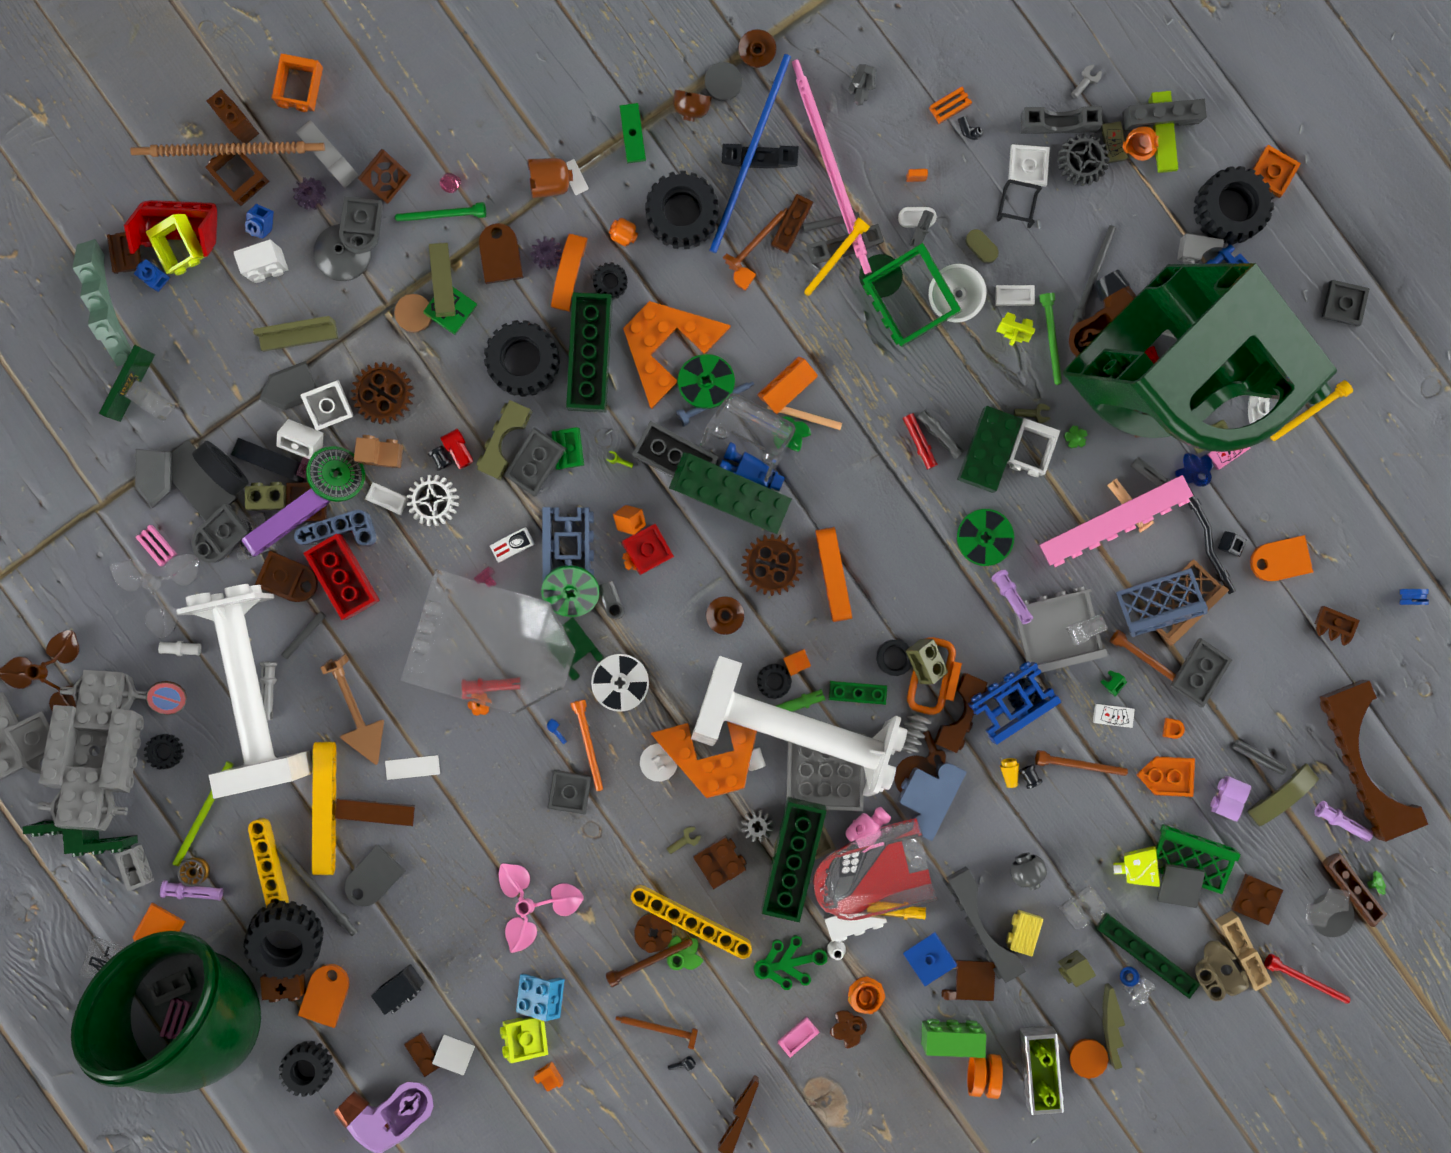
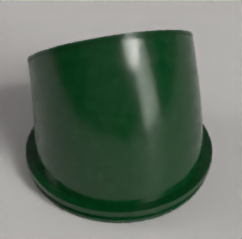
[71,931,261,1094]

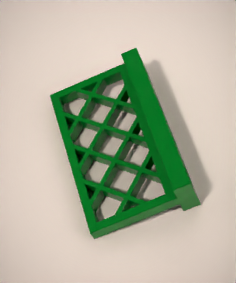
[1156,824,1241,894]

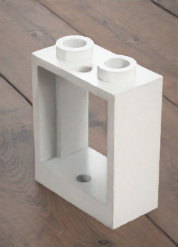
[1007,418,1060,478]

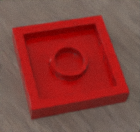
[622,523,674,575]

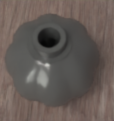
[1010,852,1047,890]

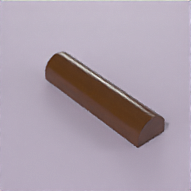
[1322,853,1388,927]

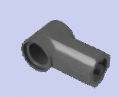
[599,581,625,620]

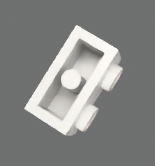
[276,419,324,459]

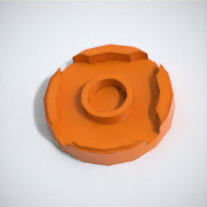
[1069,1038,1109,1079]

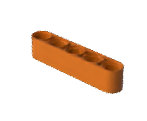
[815,527,852,622]

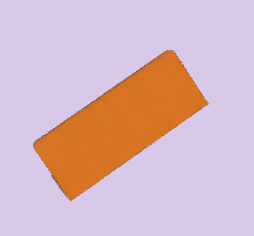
[757,356,818,414]

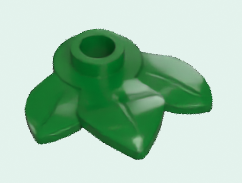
[774,416,811,452]

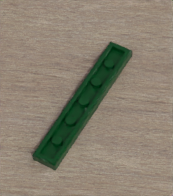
[1095,913,1200,999]

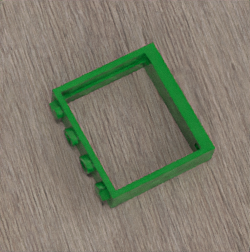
[863,243,962,347]

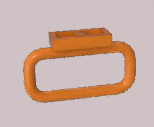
[907,637,962,715]

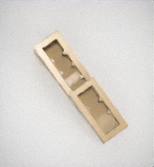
[1215,911,1272,991]

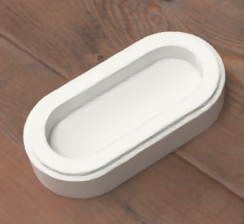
[898,207,937,228]

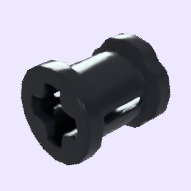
[428,446,452,471]
[1019,764,1043,789]

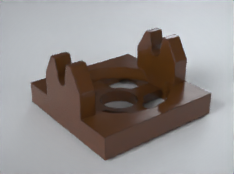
[357,149,411,204]

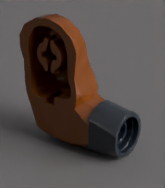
[1068,269,1136,357]

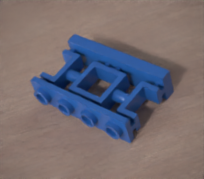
[968,661,1061,745]

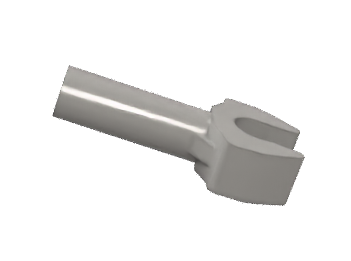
[1071,65,1102,98]

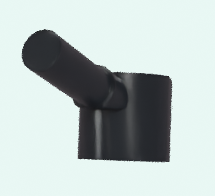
[668,1056,696,1071]

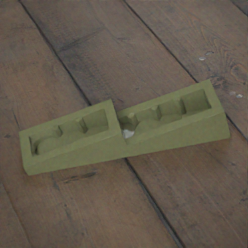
[429,243,455,317]

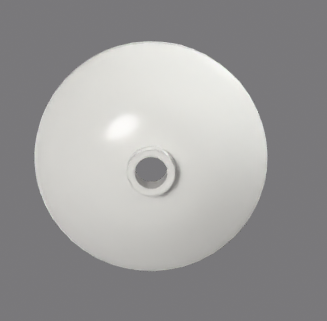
[929,264,987,322]

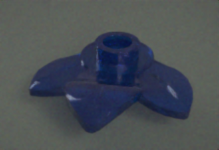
[1175,453,1213,487]

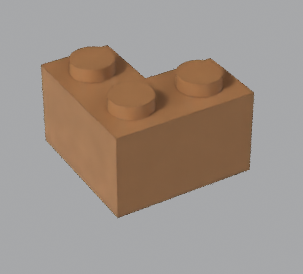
[354,435,403,468]

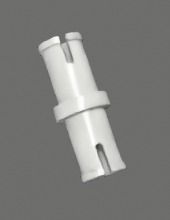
[158,641,201,656]

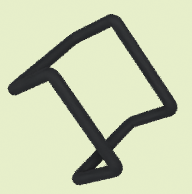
[997,179,1042,228]

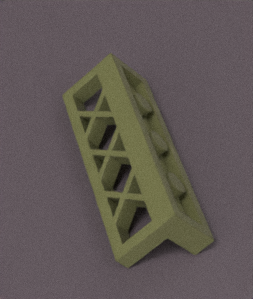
[253,316,338,352]

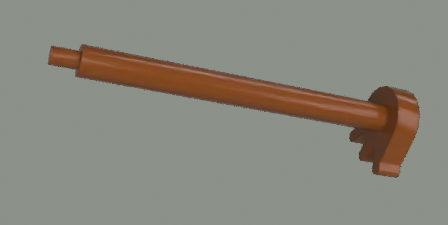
[723,208,788,271]
[616,1016,698,1049]

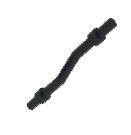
[1187,485,1236,594]

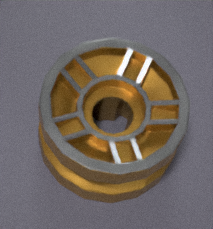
[178,857,210,886]

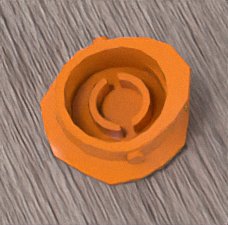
[848,976,885,1015]

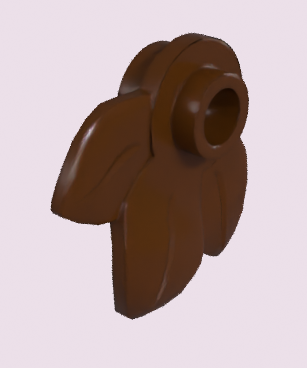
[830,1010,867,1049]

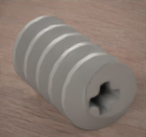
[902,712,931,754]

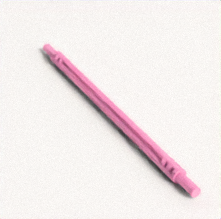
[792,59,872,275]

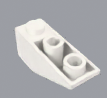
[823,913,887,942]

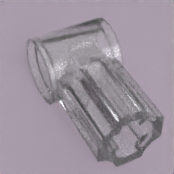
[1066,614,1108,646]

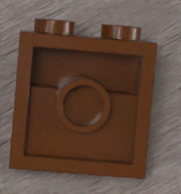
[693,835,747,890]

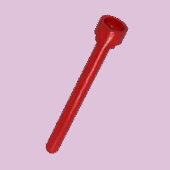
[1264,954,1351,1004]

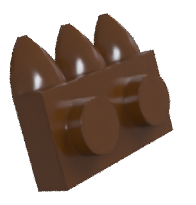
[1314,606,1360,646]

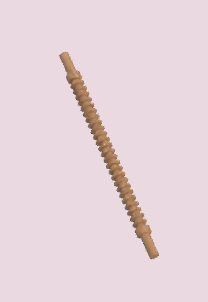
[130,141,325,157]

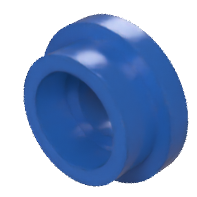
[1120,967,1140,987]

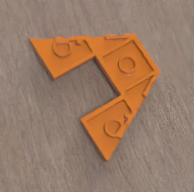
[623,301,731,409]
[651,721,757,799]

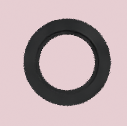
[192,441,248,495]

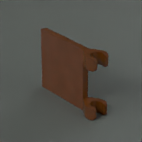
[941,959,996,1001]

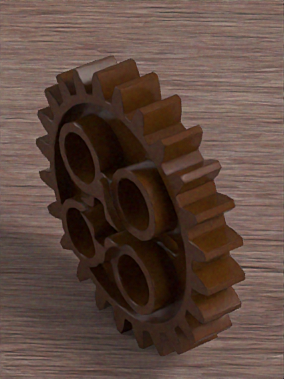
[351,362,415,425]
[741,534,804,596]

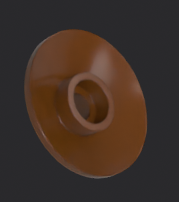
[738,29,776,68]
[706,596,744,635]

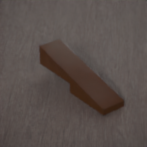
[335,799,415,826]
[718,1075,759,1153]

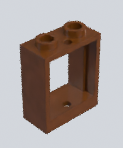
[206,89,259,144]
[205,142,270,206]

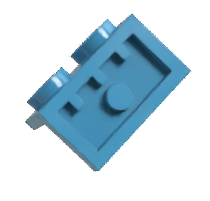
[516,974,565,1021]

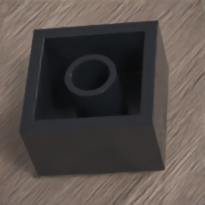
[371,964,424,1015]

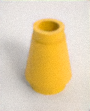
[1000,758,1019,788]

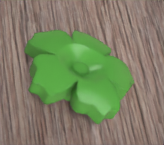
[1064,425,1088,449]

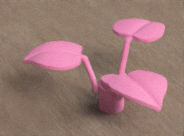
[499,863,584,953]

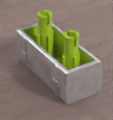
[1020,1026,1064,1115]

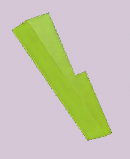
[1148,91,1178,173]

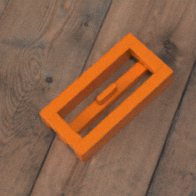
[929,86,972,124]

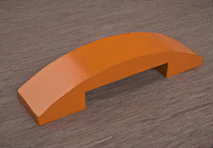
[551,234,588,312]

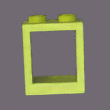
[146,214,205,276]

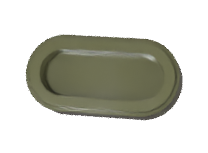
[965,229,999,263]

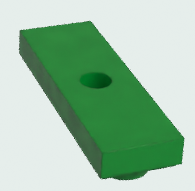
[619,103,646,164]
[828,681,888,705]

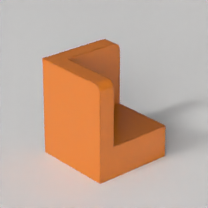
[613,505,646,535]
[783,649,811,676]
[533,1061,564,1091]

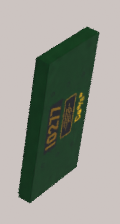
[99,345,155,422]

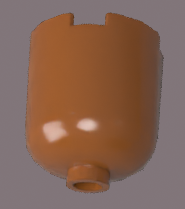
[528,158,573,198]

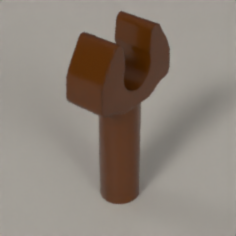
[923,730,946,767]

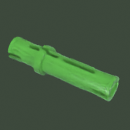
[776,689,825,712]

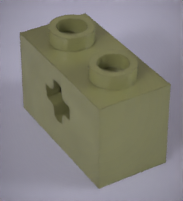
[1058,950,1096,987]

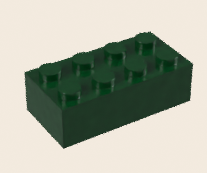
[957,406,1023,493]

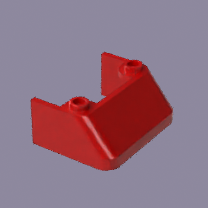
[124,200,218,257]

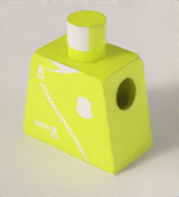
[1113,846,1160,887]

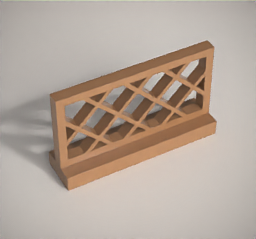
[1138,559,1229,646]

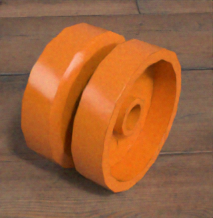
[967,1054,1003,1099]

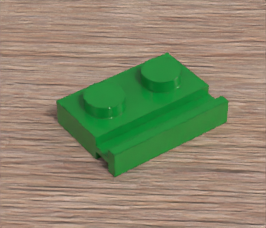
[551,427,584,470]

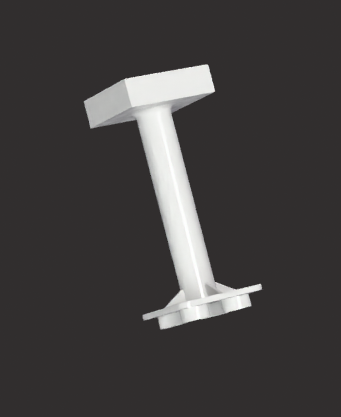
[176,584,313,799]
[691,656,907,797]

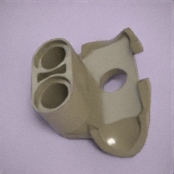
[1195,941,1249,1001]

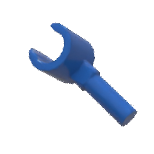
[547,719,567,744]

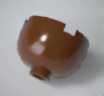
[673,90,712,122]

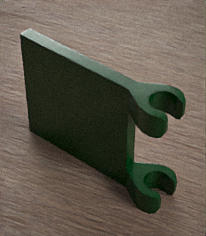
[543,617,604,681]

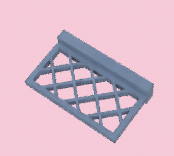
[1116,568,1208,637]

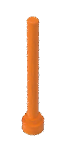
[570,699,603,791]

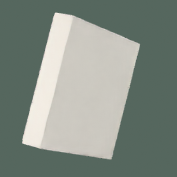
[1008,144,1050,187]

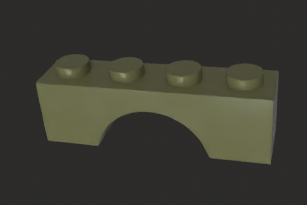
[476,400,533,481]

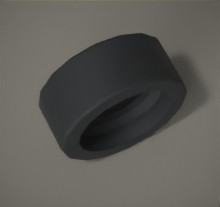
[876,639,912,676]

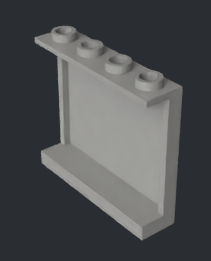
[1013,586,1108,673]

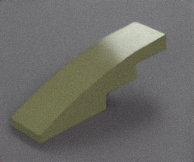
[1103,983,1125,1070]

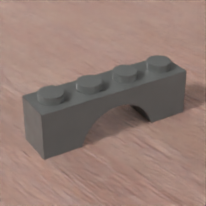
[1122,98,1207,131]
[1020,106,1102,134]

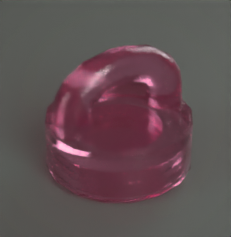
[439,173,461,193]

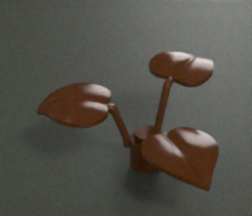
[0,630,79,711]

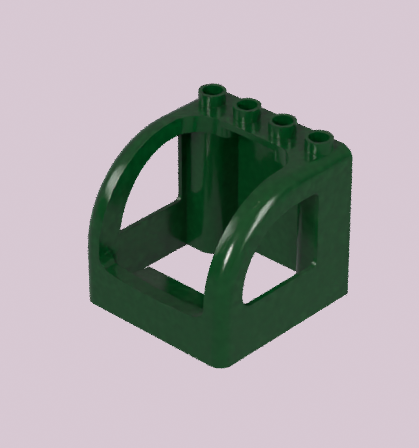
[1063,263,1337,452]

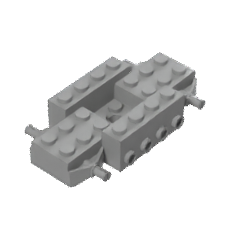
[38,670,147,831]

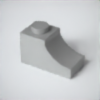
[1177,233,1224,264]

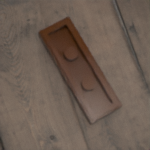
[771,194,814,254]

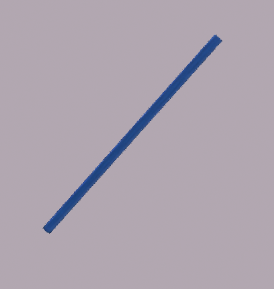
[709,54,791,253]

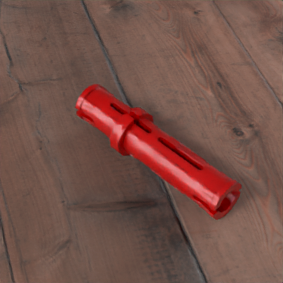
[902,413,938,470]

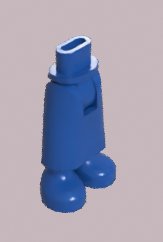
[719,442,785,491]

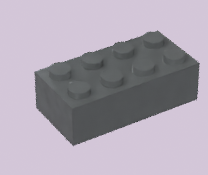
[632,421,718,478]

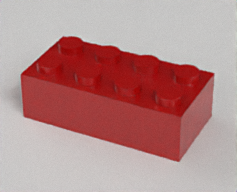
[303,534,380,620]

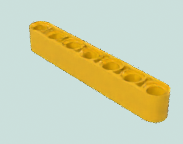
[312,742,336,875]
[631,885,752,959]

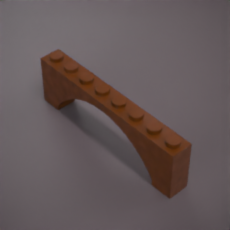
[1320,680,1429,842]

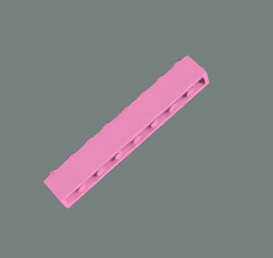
[1039,475,1193,567]

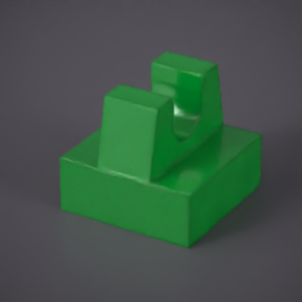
[1101,670,1127,697]

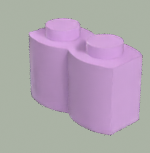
[1210,776,1251,822]

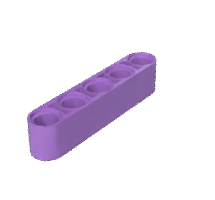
[241,488,330,557]

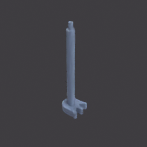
[676,381,754,427]

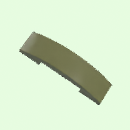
[1247,764,1319,827]

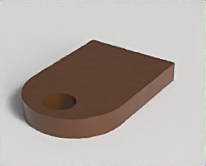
[479,223,524,284]
[255,551,318,602]

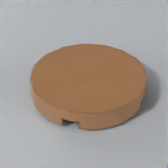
[394,294,432,333]

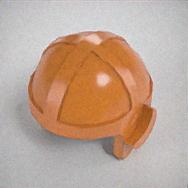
[1123,126,1159,161]

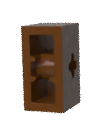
[260,973,306,1003]

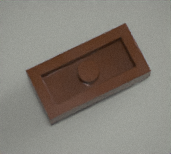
[404,1032,440,1077]

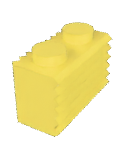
[1006,910,1044,957]

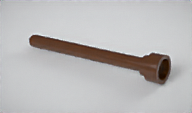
[606,939,693,987]

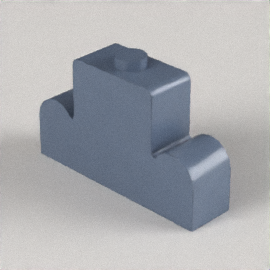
[898,762,967,841]

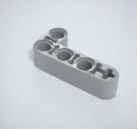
[296,120,359,188]

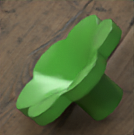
[1367,871,1386,895]

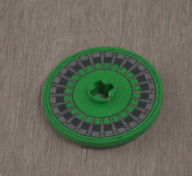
[306,446,365,502]

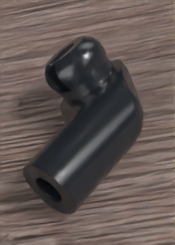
[958,116,983,140]

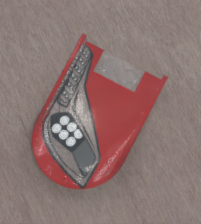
[813,818,937,921]

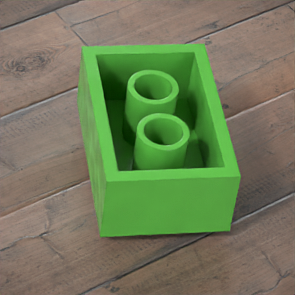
[921,1019,986,1058]

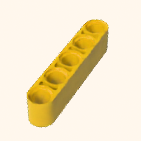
[248,818,289,908]

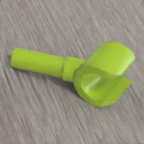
[606,451,633,468]

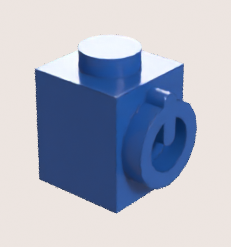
[245,204,274,239]
[134,259,171,292]

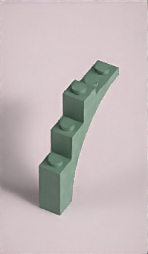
[72,239,132,367]

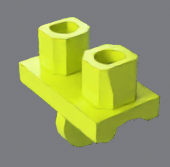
[996,312,1035,346]

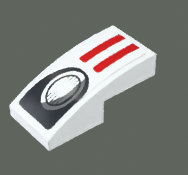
[490,527,535,563]

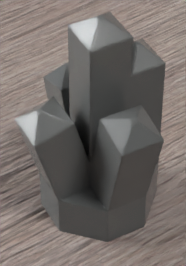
[848,64,876,106]

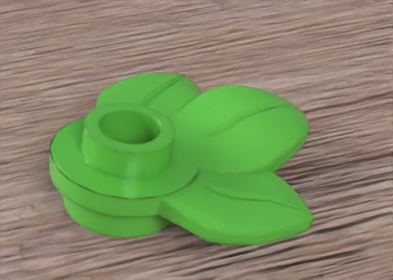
[667,935,703,970]

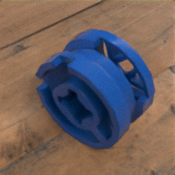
[1400,589,1429,605]

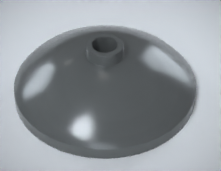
[314,224,371,281]

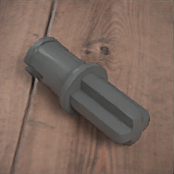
[909,210,934,247]

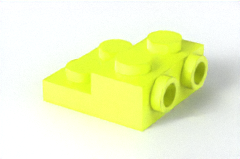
[500,1017,548,1063]

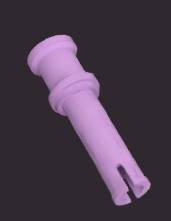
[992,570,1033,624]
[1314,801,1373,842]
[160,880,223,901]

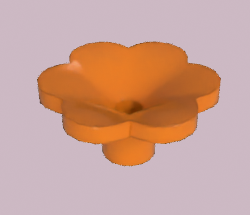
[468,693,492,716]

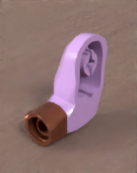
[333,1082,434,1153]

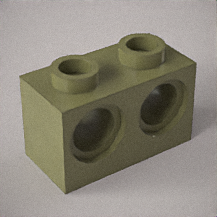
[245,482,286,511]
[906,639,948,684]

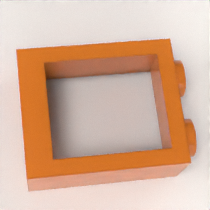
[272,53,323,112]

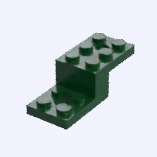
[22,820,138,857]

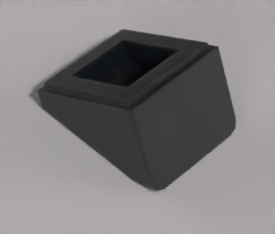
[1218,531,1247,557]

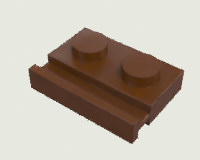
[107,232,142,274]

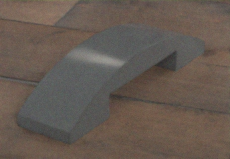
[806,224,884,264]

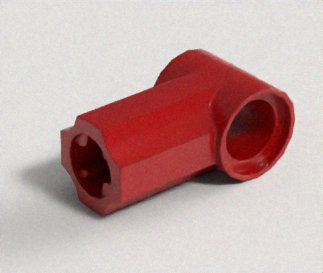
[440,428,474,469]

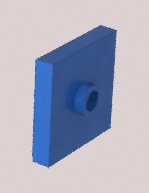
[903,932,957,986]

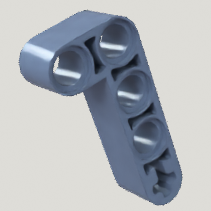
[294,510,377,546]

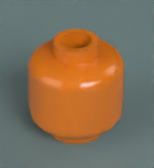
[609,218,638,247]

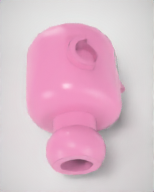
[845,807,891,852]

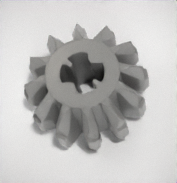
[741,809,773,842]

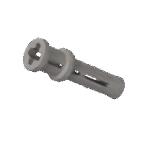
[259,661,277,720]

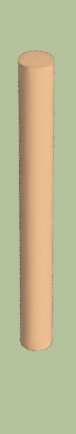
[767,406,842,430]

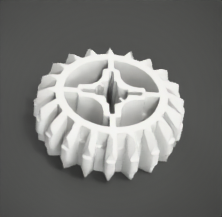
[407,475,459,526]

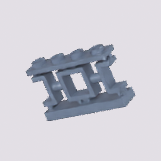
[542,507,594,581]

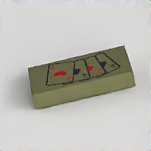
[1101,121,1128,163]

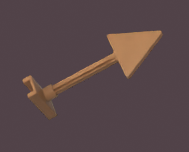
[320,654,384,765]

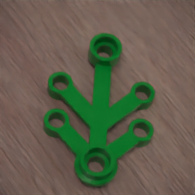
[754,935,828,990]

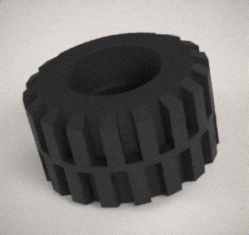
[279,1041,333,1097]

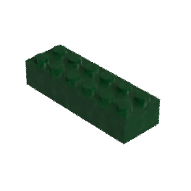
[566,292,613,413]
[669,452,792,534]
[761,797,827,923]

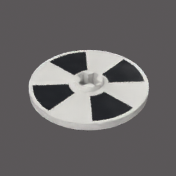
[591,654,649,712]

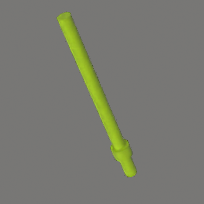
[172,761,234,867]

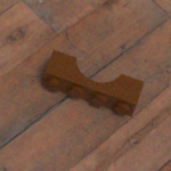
[934,673,988,753]

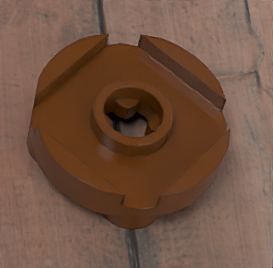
[634,913,673,953]

